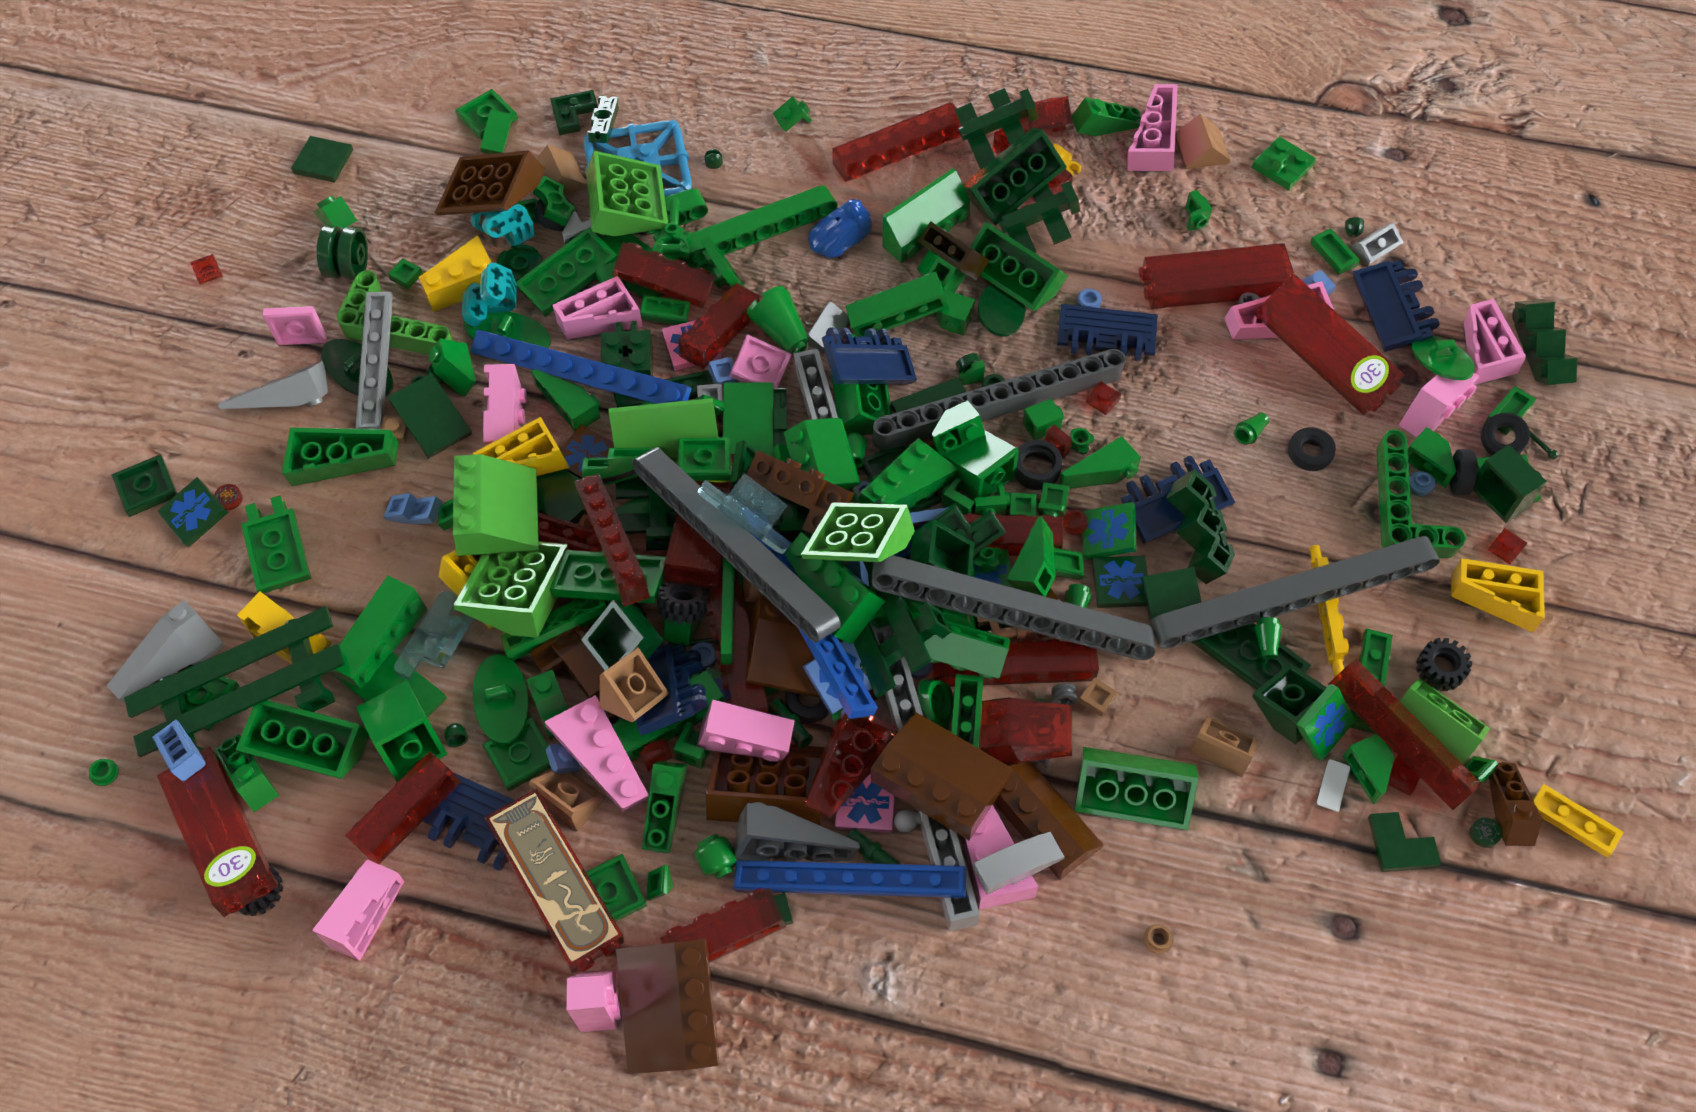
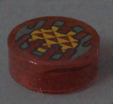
[214,484,243,510]

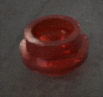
[1062,509,1088,535]

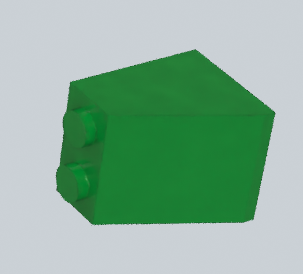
[942,430,1019,501]
[356,680,447,782]

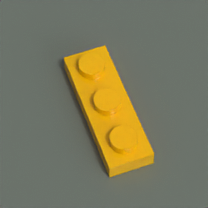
[1533,784,1624,858]

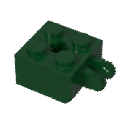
[601,321,653,376]

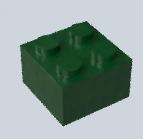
[1473,445,1547,523]
[910,519,975,577]
[581,600,663,671]

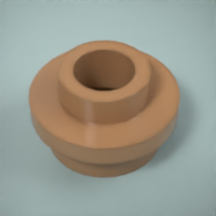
[1143,924,1174,955]

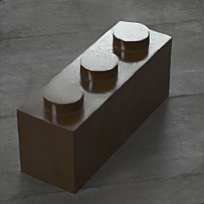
[918,221,989,280]

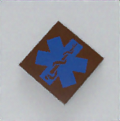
[560,425,614,480]

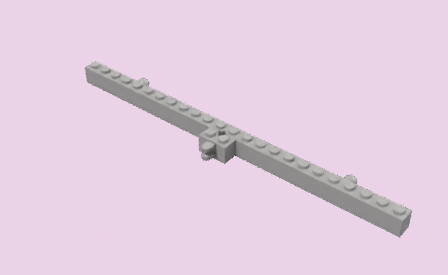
[794,349,980,932]

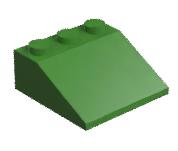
[801,503,915,562]

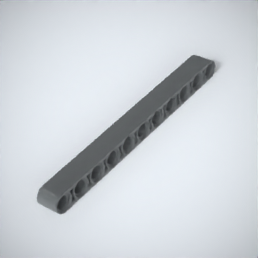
[872,349,1126,450]
[632,447,840,643]
[1150,536,1440,649]
[872,555,1156,661]

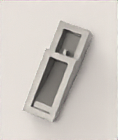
[973,832,1065,895]

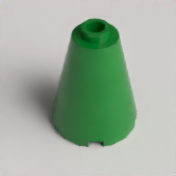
[747,285,809,354]

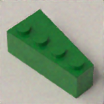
[282,427,399,486]
[859,438,959,509]
[785,532,885,645]
[331,575,428,689]

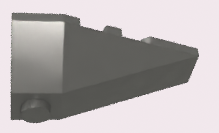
[733,802,860,862]

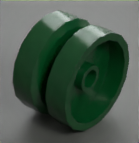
[316,225,368,280]

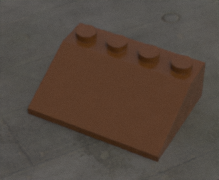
[434,150,545,215]
[746,595,843,698]
[871,712,1014,841]
[706,745,828,826]
[616,937,720,1074]

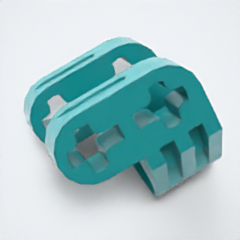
[471,203,535,246]
[462,263,517,327]

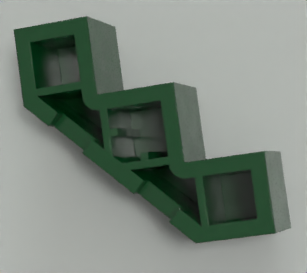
[1512,299,1578,385]
[1166,469,1235,584]

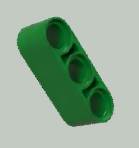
[646,188,708,234]

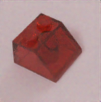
[1020,96,1073,133]

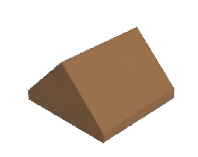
[1175,114,1230,169]
[536,144,588,195]
[600,647,669,722]
[1190,716,1259,777]
[528,770,606,832]

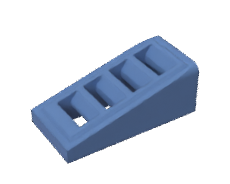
[152,720,206,781]

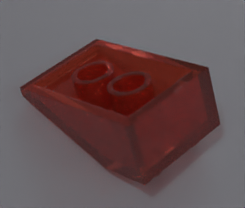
[980,697,1072,764]

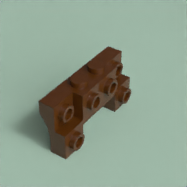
[732,450,854,534]
[530,625,618,725]

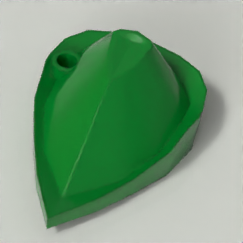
[917,679,953,729]

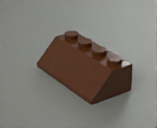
[994,760,1104,880]

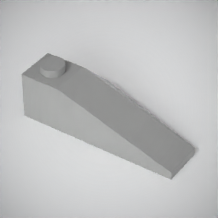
[217,361,328,409]
[107,600,225,702]

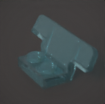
[698,473,792,554]
[394,591,474,680]

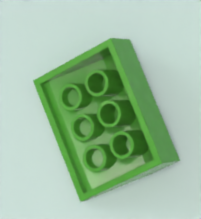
[586,150,668,236]
[609,398,719,478]
[453,454,539,556]
[453,541,569,638]

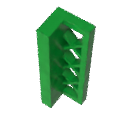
[500,598,608,661]

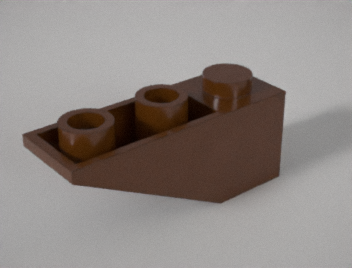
[1488,762,1543,846]

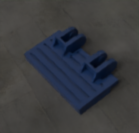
[1353,260,1440,352]
[1057,304,1158,361]
[822,327,917,384]
[1120,456,1235,544]
[636,643,708,736]
[422,772,551,871]

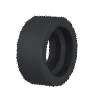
[1015,440,1062,490]

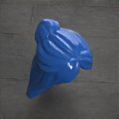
[808,199,872,258]

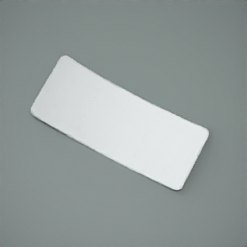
[1317,759,1350,812]

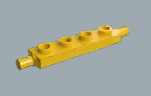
[1309,545,1349,679]

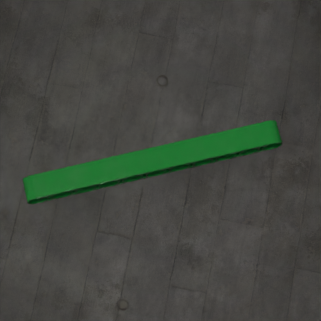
[595,185,838,291]

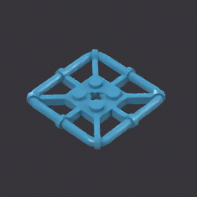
[584,120,692,197]

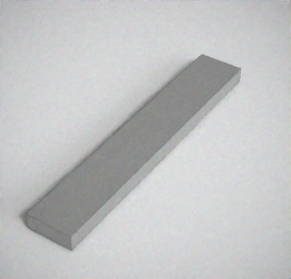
[355,292,393,429]

